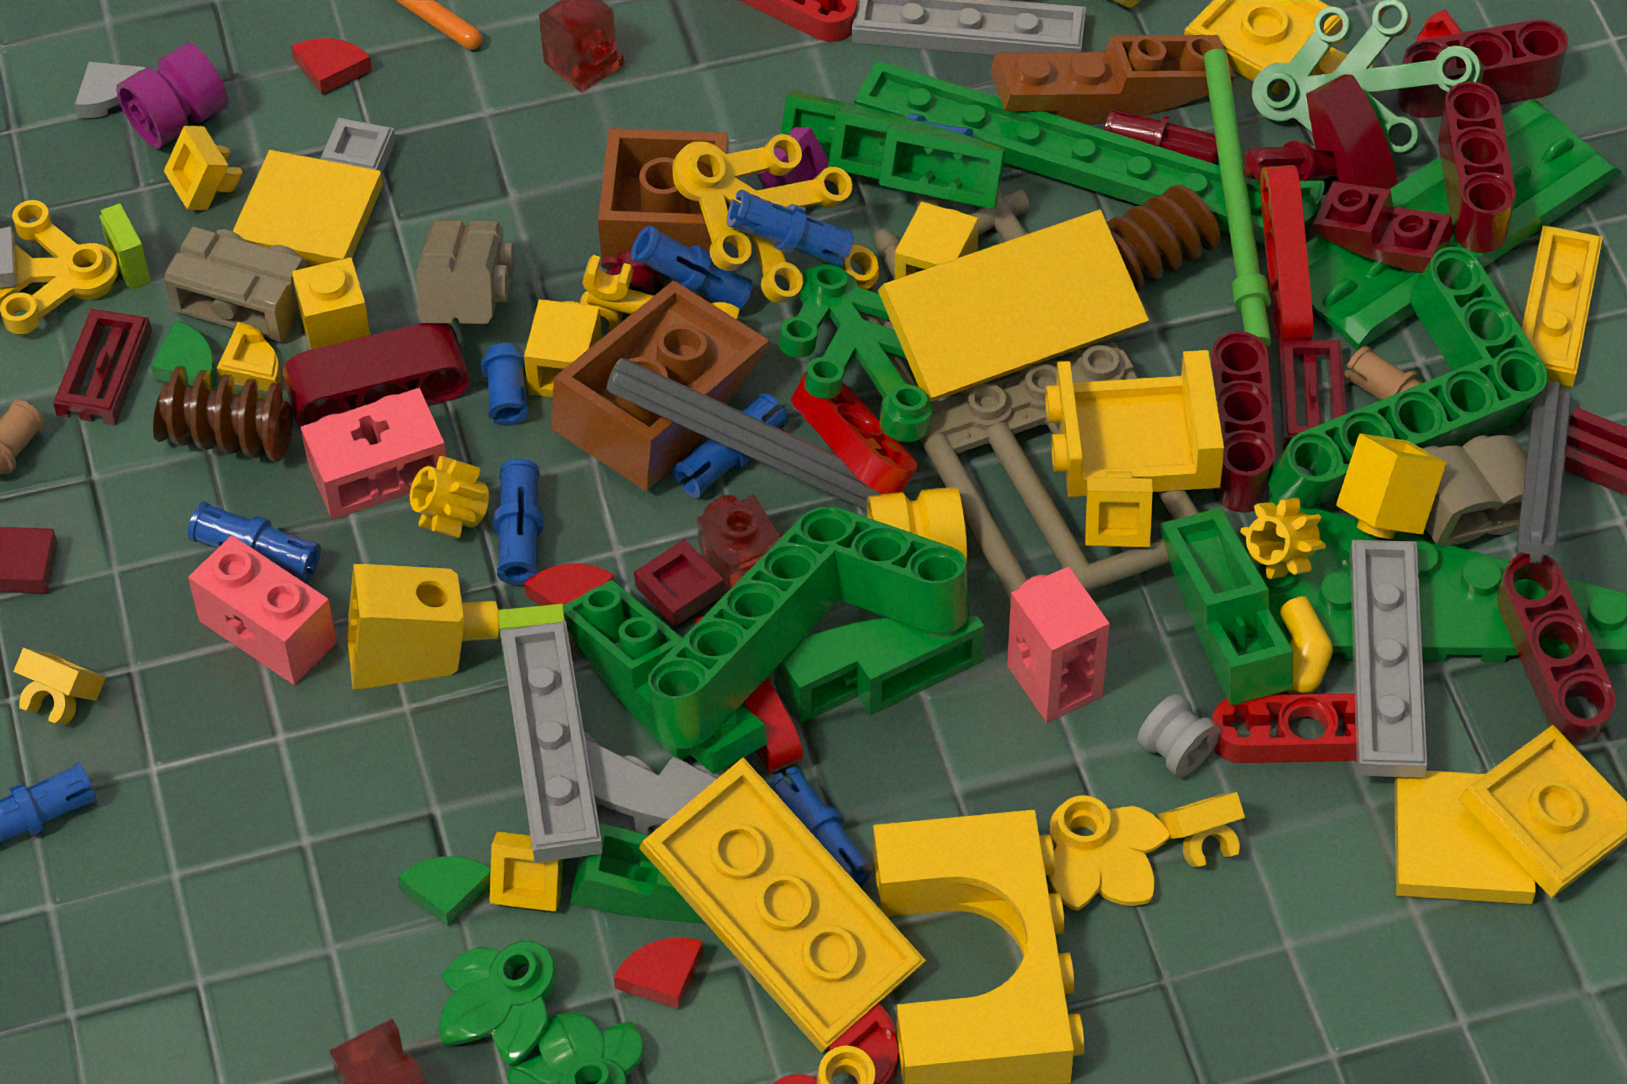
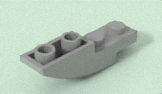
[584,731,720,835]

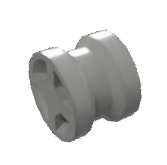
[1137,694,1221,778]

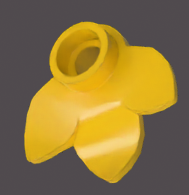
[1048,795,1170,911]

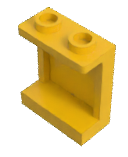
[1045,350,1224,497]

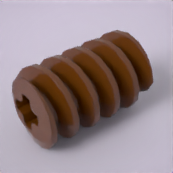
[1107,185,1221,292]
[153,365,293,462]

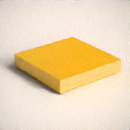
[1184,0,1343,95]
[233,150,383,266]
[1459,725,1627,898]
[1394,771,1535,904]

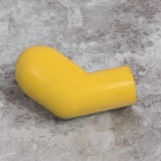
[1279,596,1333,695]

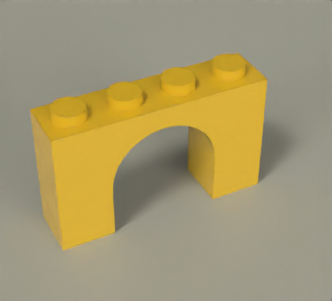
[873,810,1084,1084]

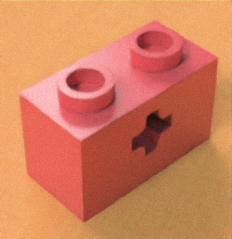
[301,388,447,520]
[188,535,337,685]
[1007,566,1110,723]

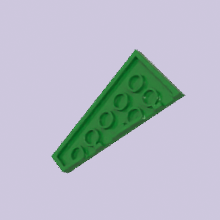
[1252,496,1627,664]

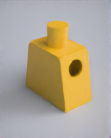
[346,564,499,689]

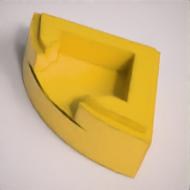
[217,322,281,391]

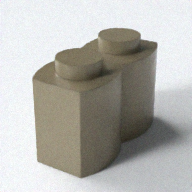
[1424,435,1527,546]

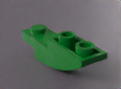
[563,580,767,775]

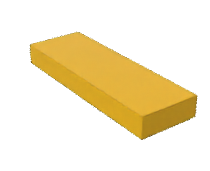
[1522,225,1603,387]

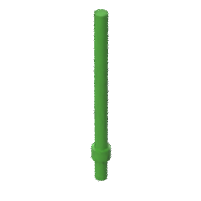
[1204,49,1271,348]

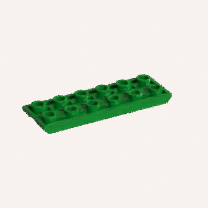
[1306,99,1622,350]

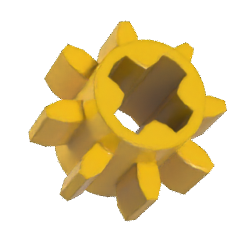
[410,456,489,538]
[1240,498,1326,579]

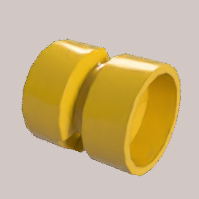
[867,486,967,566]

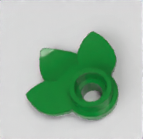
[439,941,557,1066]
[506,1012,644,1084]

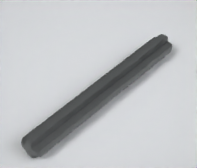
[606,358,882,510]
[1516,381,1572,563]

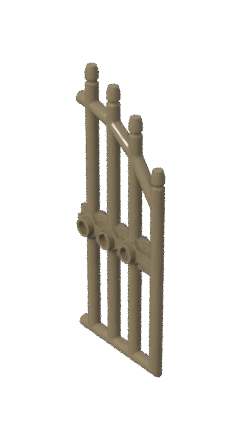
[858,189,1232,601]

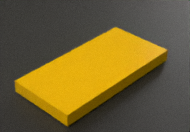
[878,209,1149,402]
[639,757,926,1053]

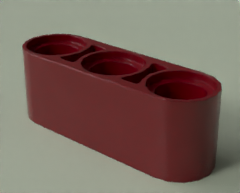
[1397,20,1568,118]
[1438,81,1516,253]
[282,323,471,428]
[1211,331,1275,513]
[1496,553,1616,745]

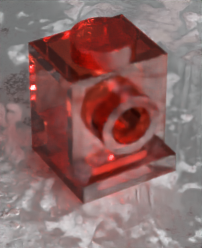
[539,0,625,93]
[697,495,783,593]
[329,1019,426,1084]

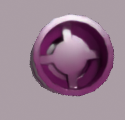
[116,42,228,149]

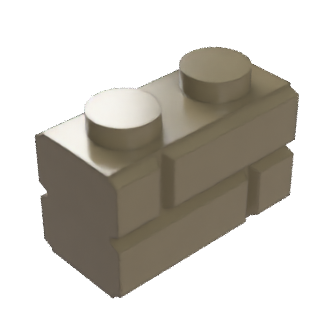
[416,220,515,324]
[164,226,307,343]

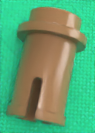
[1344,346,1422,400]
[0,400,45,476]

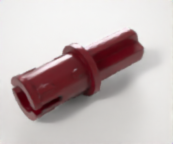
[1104,108,1219,165]
[1243,140,1339,183]

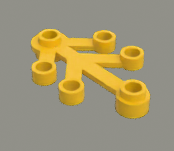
[673,134,879,303]
[0,200,118,334]

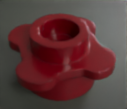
[601,252,664,295]

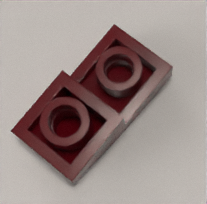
[1306,74,1398,189]
[1313,181,1454,272]

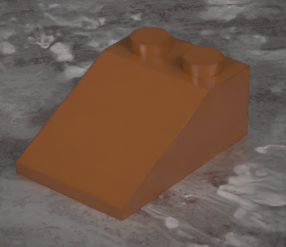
[551,280,770,492]

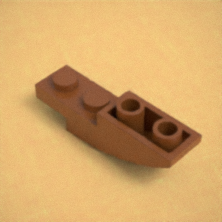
[990,35,1235,125]

